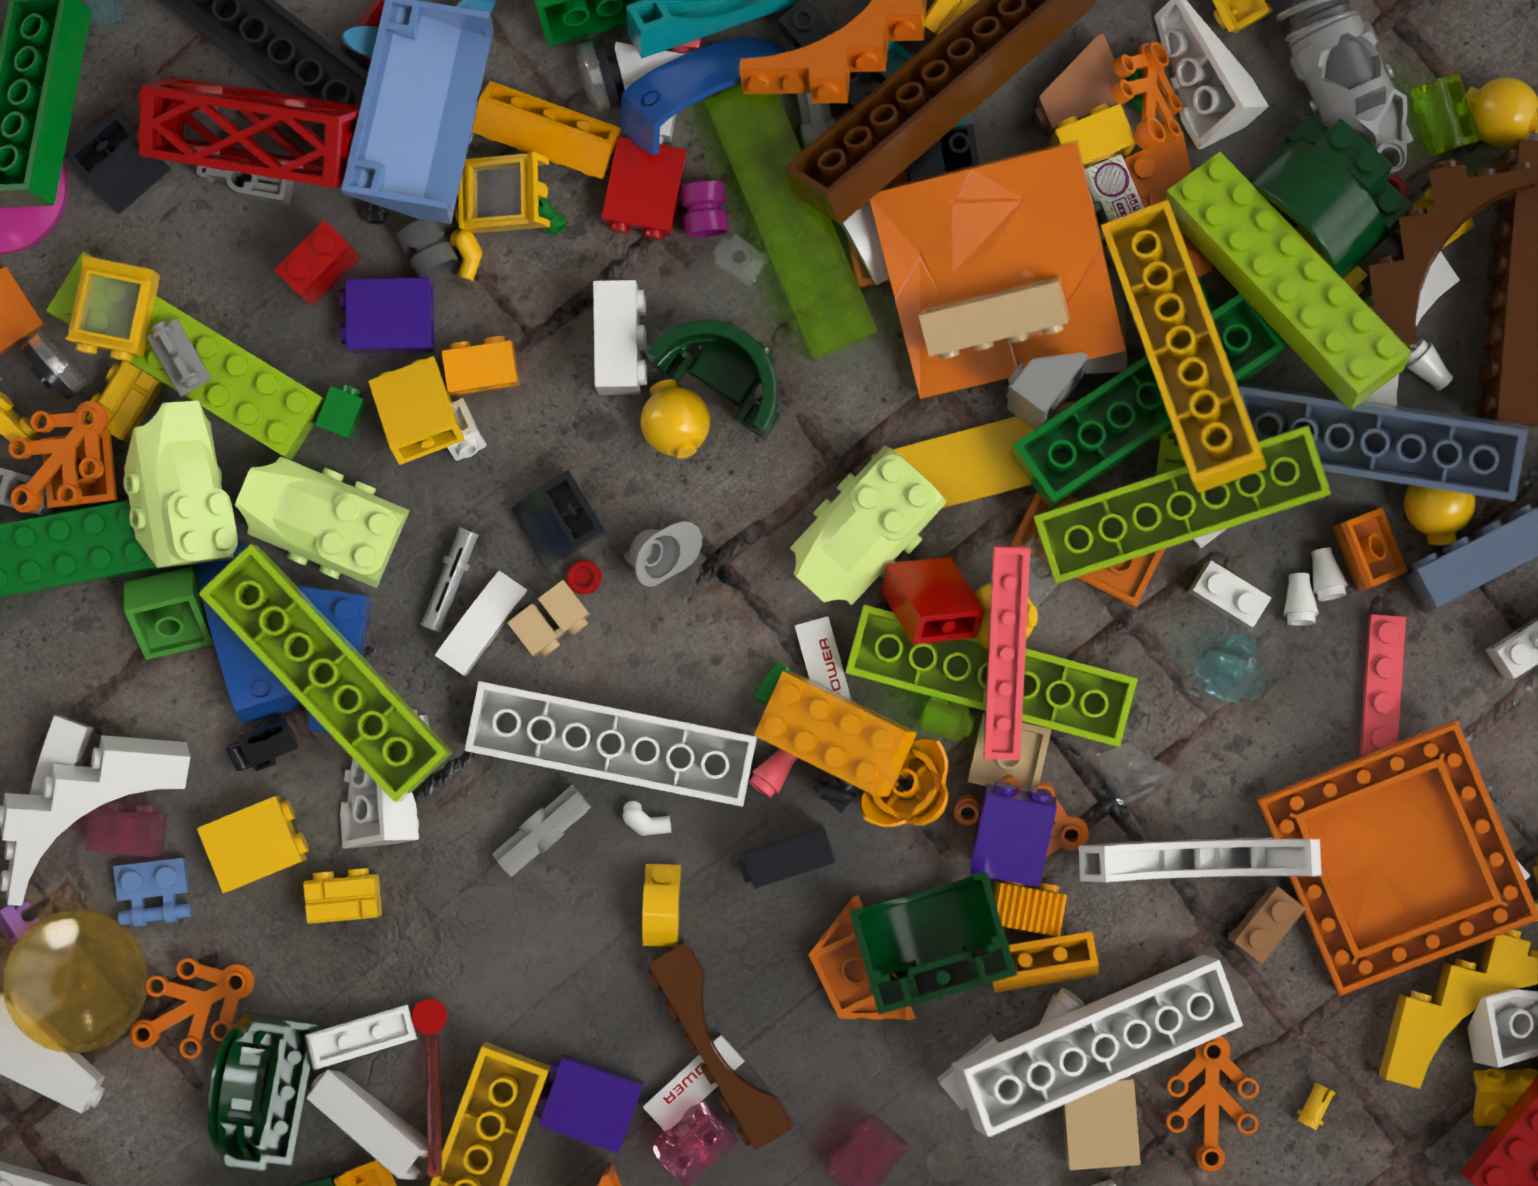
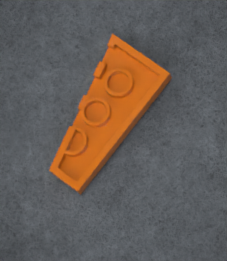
[1124,131,1213,277]

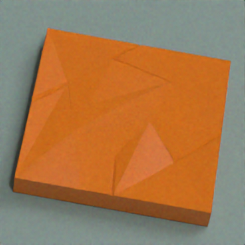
[870,140,1127,399]
[1257,719,1538,996]

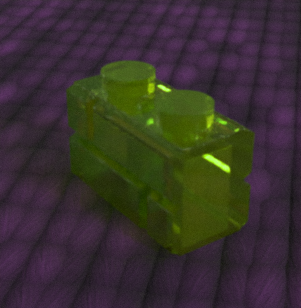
[1410,73,1480,157]
[917,697,975,741]

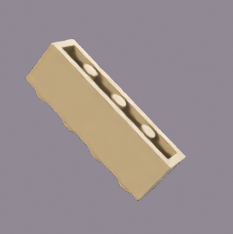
[919,276,1070,359]

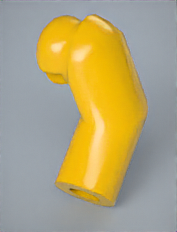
[450,229,482,281]

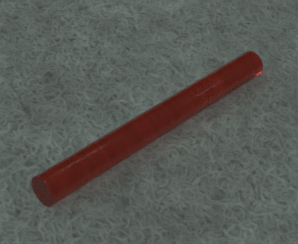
[425,1035,442,1177]

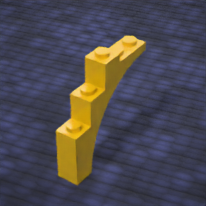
[1378,930,1538,1089]

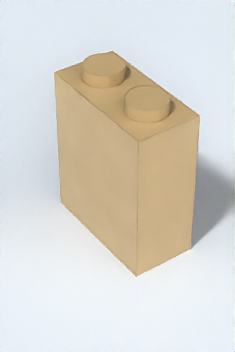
[1062,1076,1141,1170]

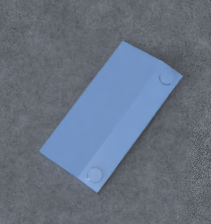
[341,0,494,224]

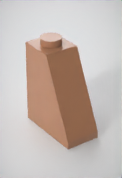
[1034,33,1128,136]

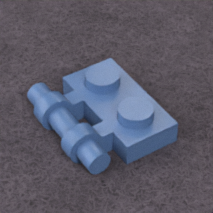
[113,857,191,927]

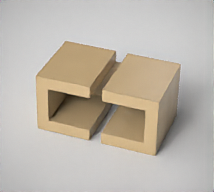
[507,580,591,658]

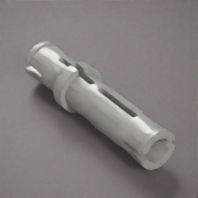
[420,527,479,632]

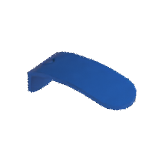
[620,37,787,155]
[197,541,303,723]

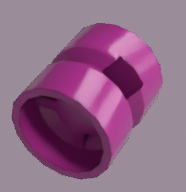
[680,180,729,238]

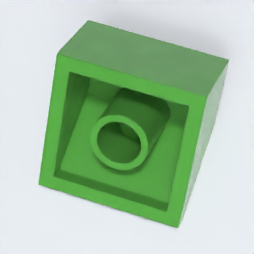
[124,567,214,660]

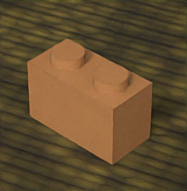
[1228,884,1306,964]

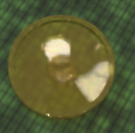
[2,910,148,1053]

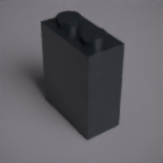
[739,826,836,889]

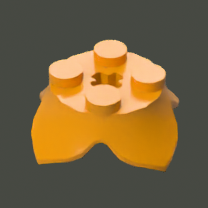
[860,737,948,827]

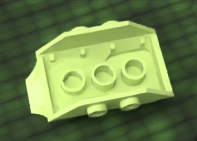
[123,400,238,568]
[790,445,947,605]
[235,456,410,588]

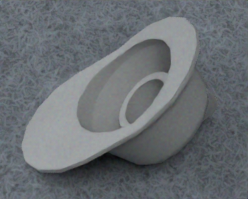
[624,521,702,587]

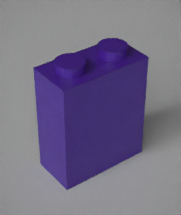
[340,278,435,354]
[969,781,1057,887]
[536,1054,644,1154]

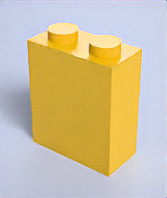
[368,356,465,465]
[197,795,309,894]

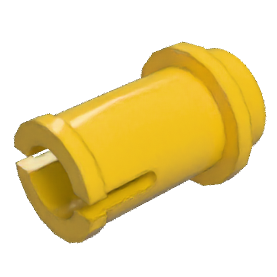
[1297,1082,1335,1130]

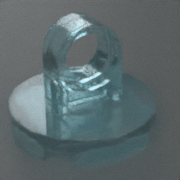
[1194,633,1266,703]

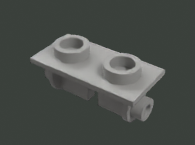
[146,318,212,397]

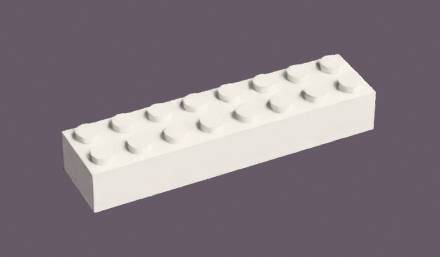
[465,681,757,807]
[951,955,1243,1137]

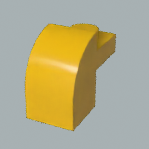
[642,864,681,947]

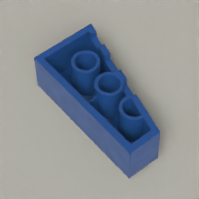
[297,586,372,733]

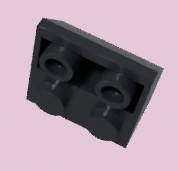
[64,109,171,215]
[906,124,980,182]
[511,470,607,569]

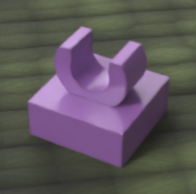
[0,902,41,947]

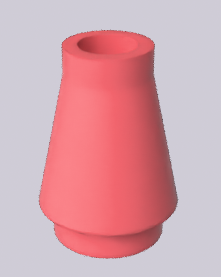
[748,748,798,799]

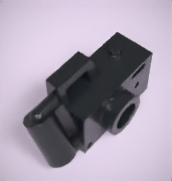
[226,718,298,772]
[812,776,857,813]

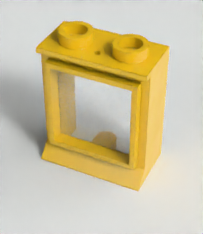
[455,151,550,233]
[65,255,161,362]

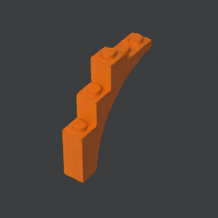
[739,0,927,104]

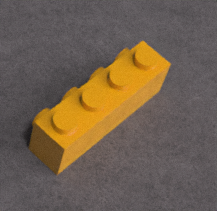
[472,81,621,179]

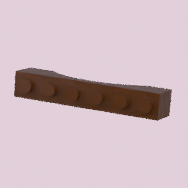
[648,942,795,1151]

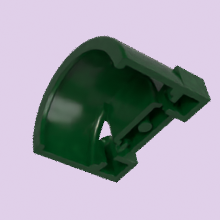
[1247,114,1414,279]
[646,320,781,441]
[850,872,1018,1015]

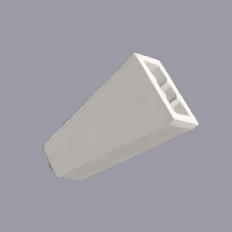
[0,990,105,1113]
[307,1070,443,1180]

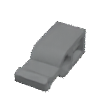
[196,166,294,206]

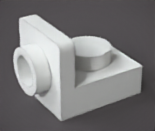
[447,398,487,461]

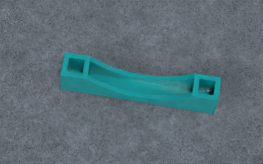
[626,0,800,59]

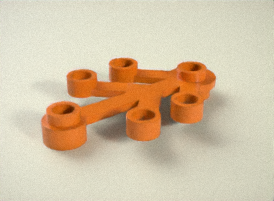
[1111,41,1182,149]
[9,401,109,513]
[954,775,1089,857]
[130,958,255,1059]
[1165,1036,1259,1172]

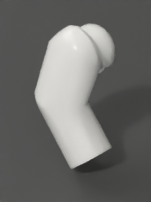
[622,801,672,836]

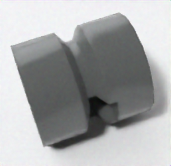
[396,219,458,278]

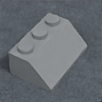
[1006,352,1089,430]

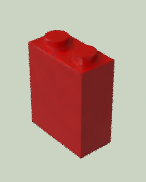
[601,136,687,240]
[274,219,361,307]
[880,557,985,645]

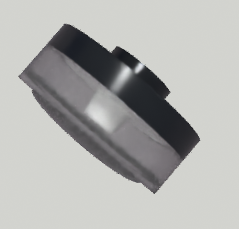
[576,38,622,114]
[20,330,89,401]

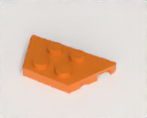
[808,894,916,1020]

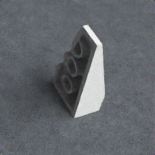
[1154,0,1269,149]
[340,758,419,849]
[1467,989,1538,1068]

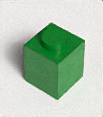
[315,384,368,441]

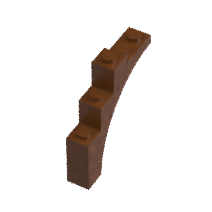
[1369,160,1538,349]

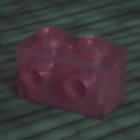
[85,802,167,858]
[653,1100,738,1186]
[826,1117,910,1186]

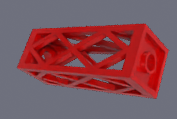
[136,76,361,188]

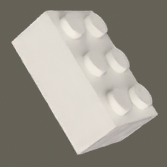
[593,280,647,395]

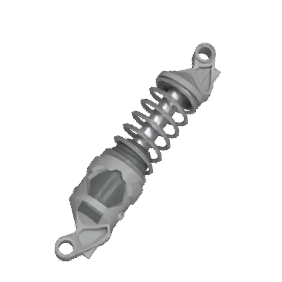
[1270,0,1414,177]

